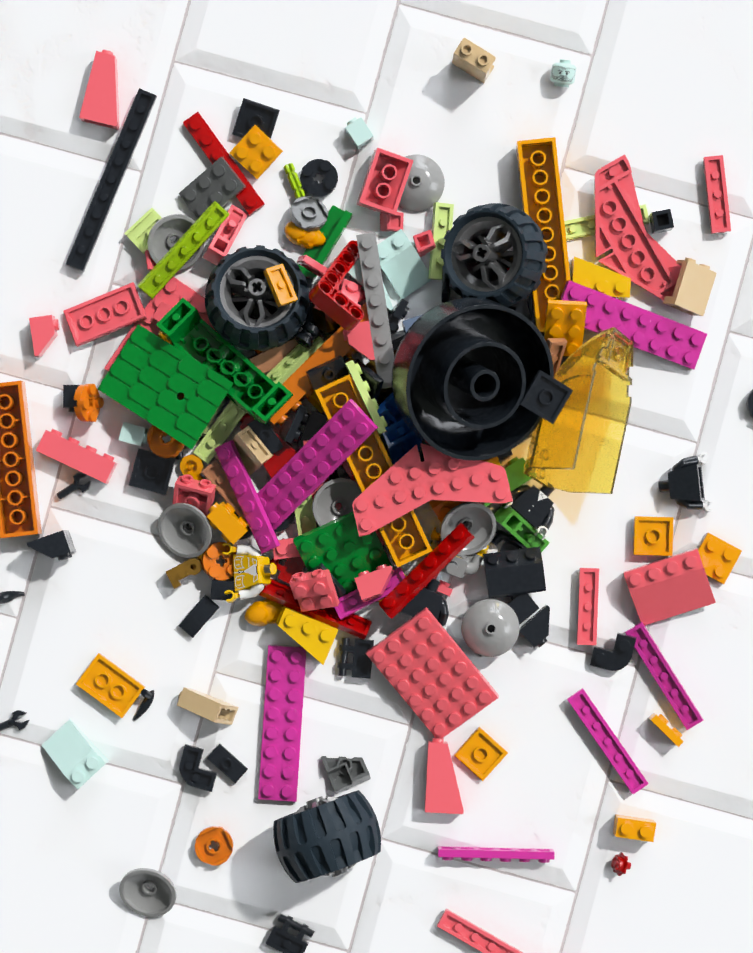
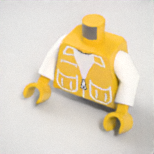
[222,543,277,603]

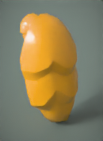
[284,221,326,250]
[244,599,283,627]

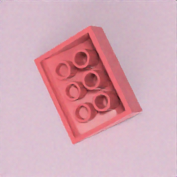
[623,548,716,625]

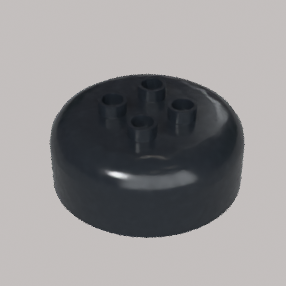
[392,298,554,461]

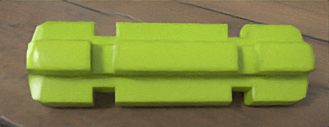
[283,163,306,199]

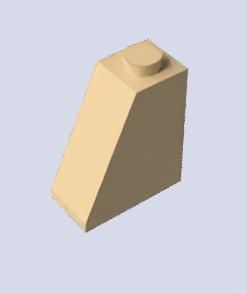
[177,687,239,725]

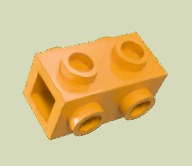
[207,502,250,544]

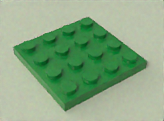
[293,511,394,598]

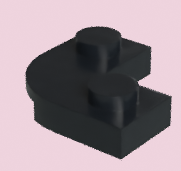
[590,632,637,671]
[179,744,217,792]

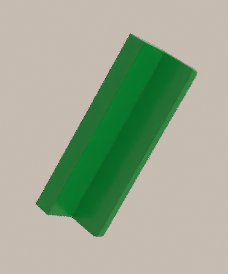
[297,205,353,282]

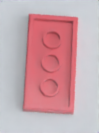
[63,282,147,347]

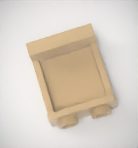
[452,37,496,83]
[663,257,717,316]
[215,426,273,477]

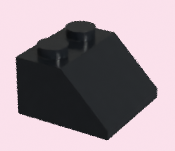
[26,530,76,561]

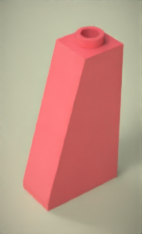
[79,50,120,130]
[425,738,464,814]

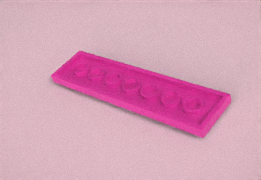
[560,280,707,370]
[257,399,378,530]
[258,645,307,802]

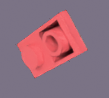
[354,564,394,602]

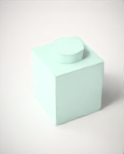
[345,117,374,149]
[118,422,148,447]

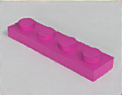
[334,567,405,620]

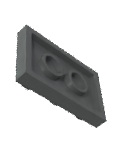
[178,157,246,218]

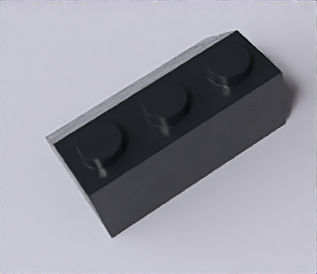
[483,546,546,599]

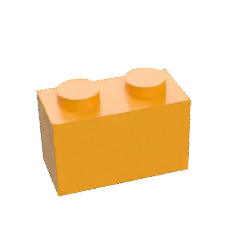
[613,814,656,842]

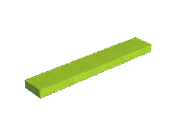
[137,201,230,299]

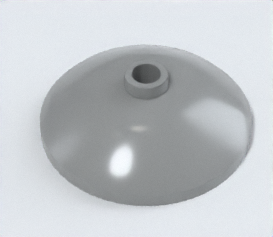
[399,154,445,212]
[147,214,204,270]
[312,478,361,527]
[440,502,496,555]
[158,503,212,558]
[461,599,519,657]
[119,868,177,917]

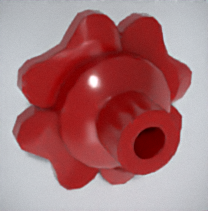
[611,852,631,876]

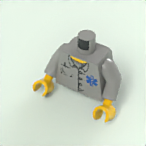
[429,527,489,578]

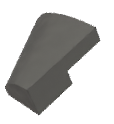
[320,756,371,794]

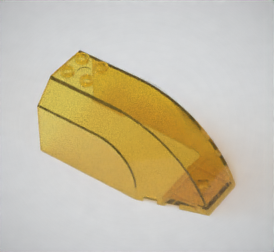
[523,327,634,494]

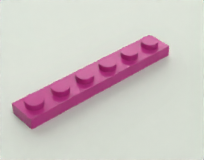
[215,440,280,554]
[625,622,704,730]
[567,688,649,795]
[438,846,555,863]

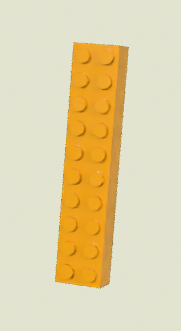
[516,137,571,334]
[314,374,432,567]

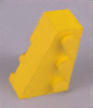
[571,256,631,300]
[276,606,338,665]

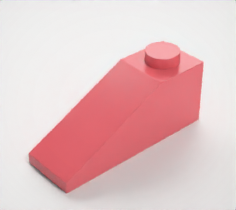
[202,205,248,266]

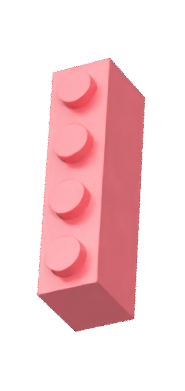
[36,428,118,484]

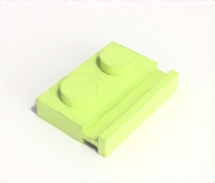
[124,208,162,254]

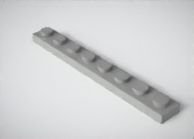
[356,232,394,389]

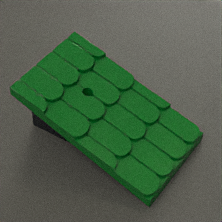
[98,324,234,450]

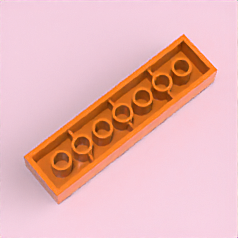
[270,302,369,426]
[0,380,42,538]

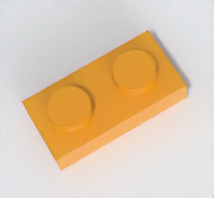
[263,264,298,307]
[649,713,684,747]

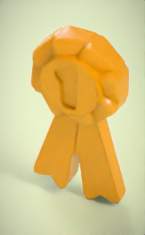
[180,454,204,481]

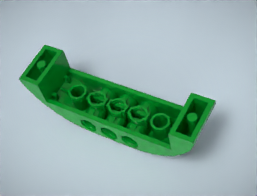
[156,298,293,424]

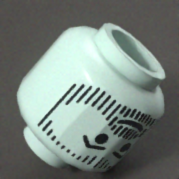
[550,59,577,88]

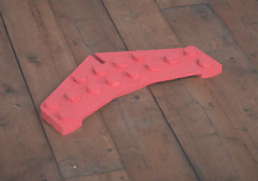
[594,154,682,301]
[352,443,513,537]

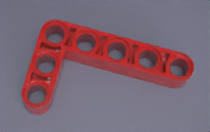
[308,240,364,331]

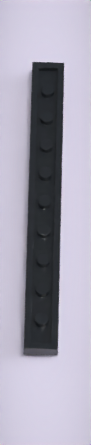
[66,88,157,272]

